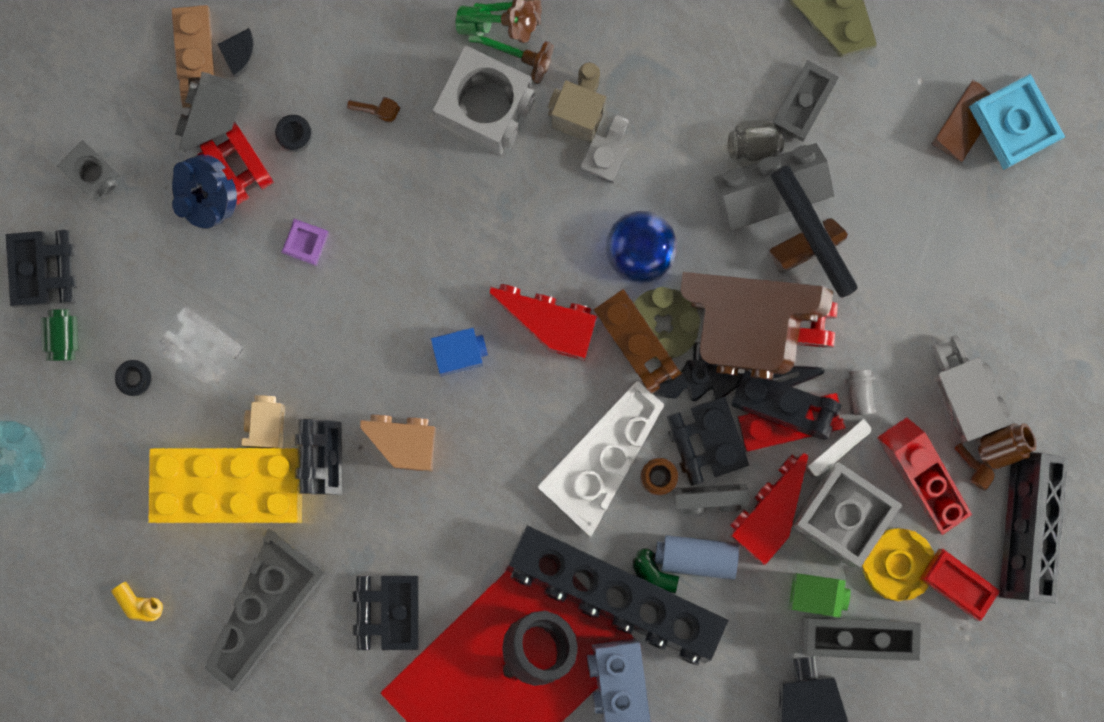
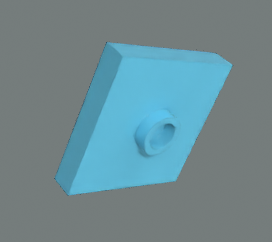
[969,74,1065,170]

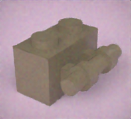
[548,62,607,144]

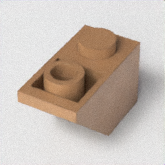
[360,414,436,472]

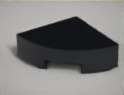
[217,28,254,78]

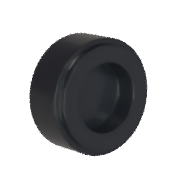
[275,114,312,152]

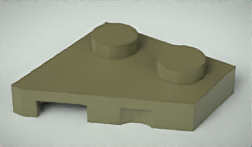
[789,0,877,57]

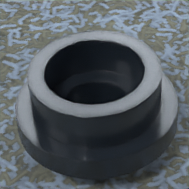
[115,360,152,396]

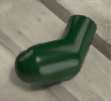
[633,548,679,594]

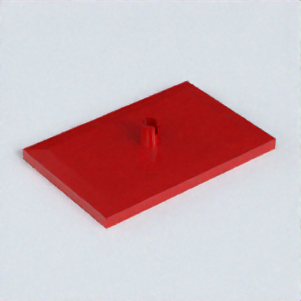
[380,557,641,722]

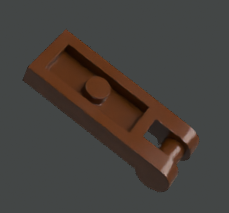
[593,289,682,394]

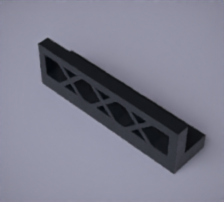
[999,452,1068,604]

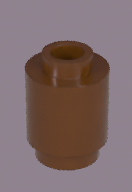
[978,423,1037,470]
[640,458,678,496]

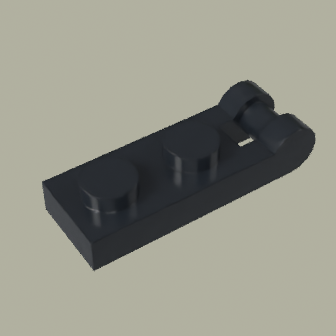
[732,370,842,440]

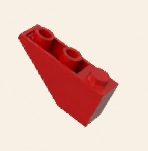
[489,284,597,361]
[877,417,972,535]
[729,452,809,565]

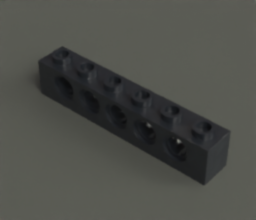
[505,525,729,666]

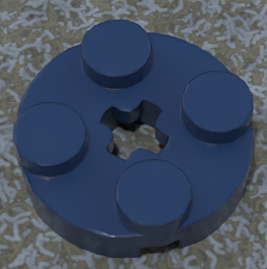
[172,154,237,229]

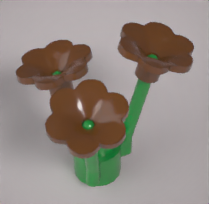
[455,0,554,84]

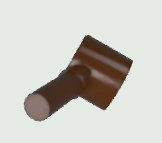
[347,97,401,123]
[954,442,995,491]

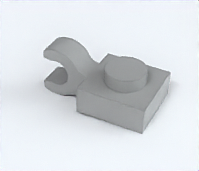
[581,115,629,183]

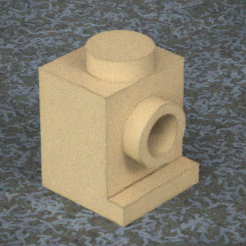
[241,395,285,448]

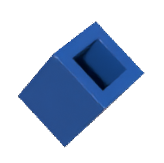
[431,328,488,377]

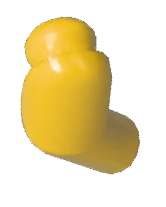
[111,581,163,622]

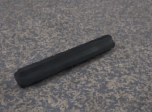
[771,165,858,298]

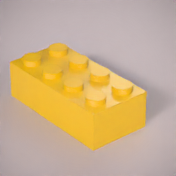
[148,448,302,523]

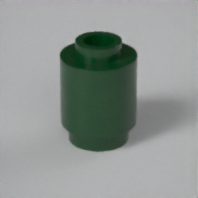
[40,309,79,361]

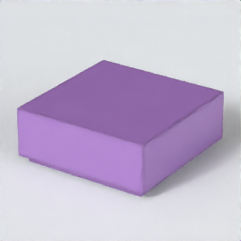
[281,219,329,266]

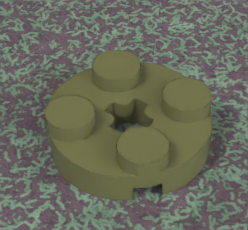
[634,286,701,360]

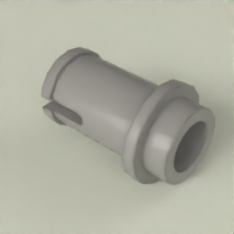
[846,369,876,415]

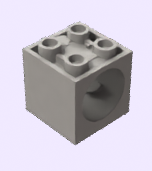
[432,45,535,156]
[792,462,902,568]

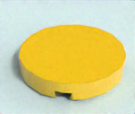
[862,528,935,601]

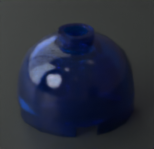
[605,211,678,284]

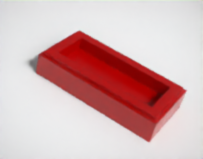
[919,549,1000,621]

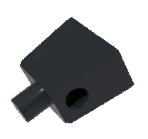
[778,656,848,722]

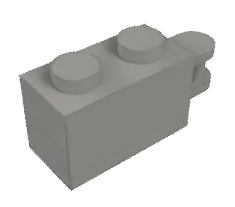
[932,335,1009,443]

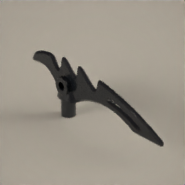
[643,342,825,401]

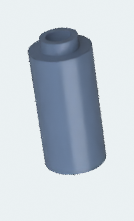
[655,535,739,580]

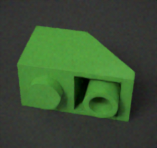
[788,573,851,618]

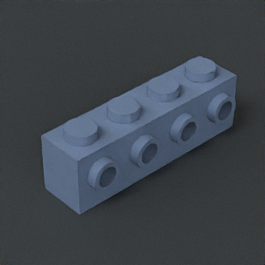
[587,638,651,722]

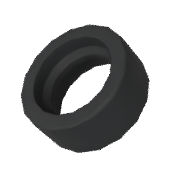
[502,611,578,686]

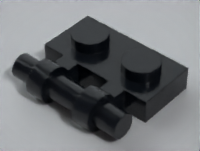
[5,230,77,308]
[667,396,750,486]
[295,419,342,495]
[353,576,419,650]

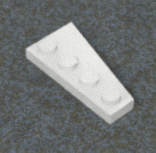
[537,380,664,537]

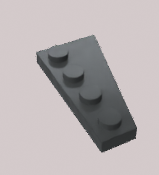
[205,529,327,692]

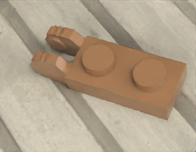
[172,5,215,108]

